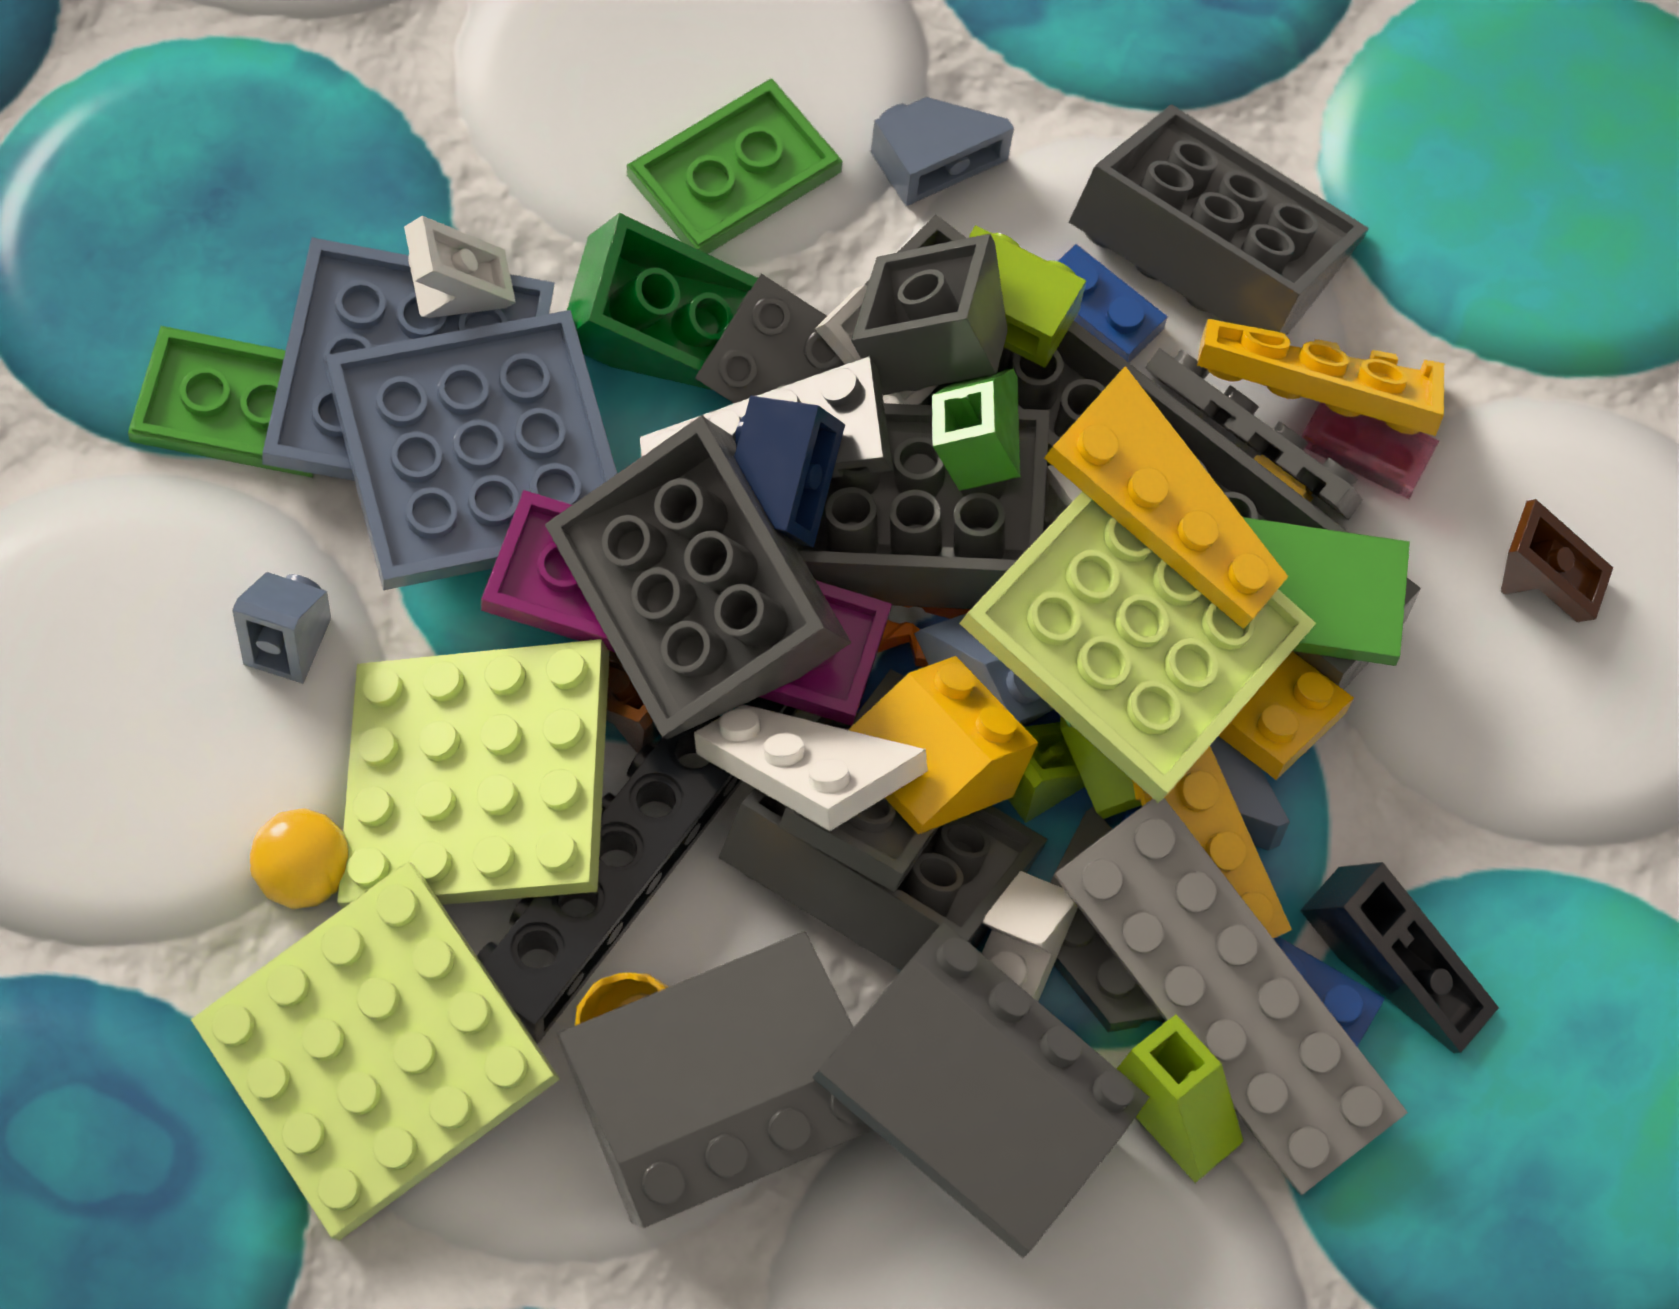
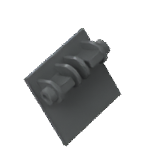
[695,273,845,404]

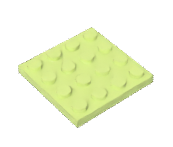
[959,491,1316,803]
[337,639,610,908]
[191,861,560,1241]

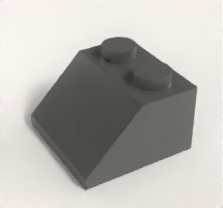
[851,234,1008,395]

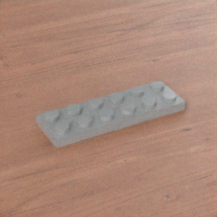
[1054,798,1408,1195]

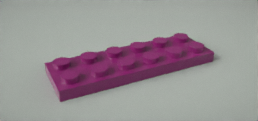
[481,490,892,726]

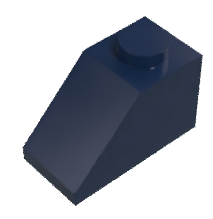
[734,395,845,548]

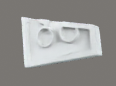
[694,704,928,831]

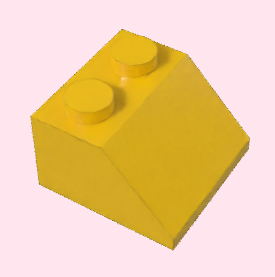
[849,656,1038,835]

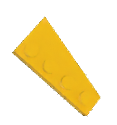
[1197,319,1444,436]
[1044,366,1288,629]
[1132,746,1292,939]

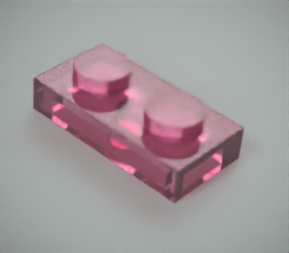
[1302,402,1439,499]

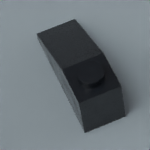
[1300,862,1499,1053]

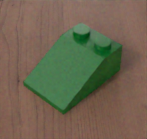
[567,213,758,391]

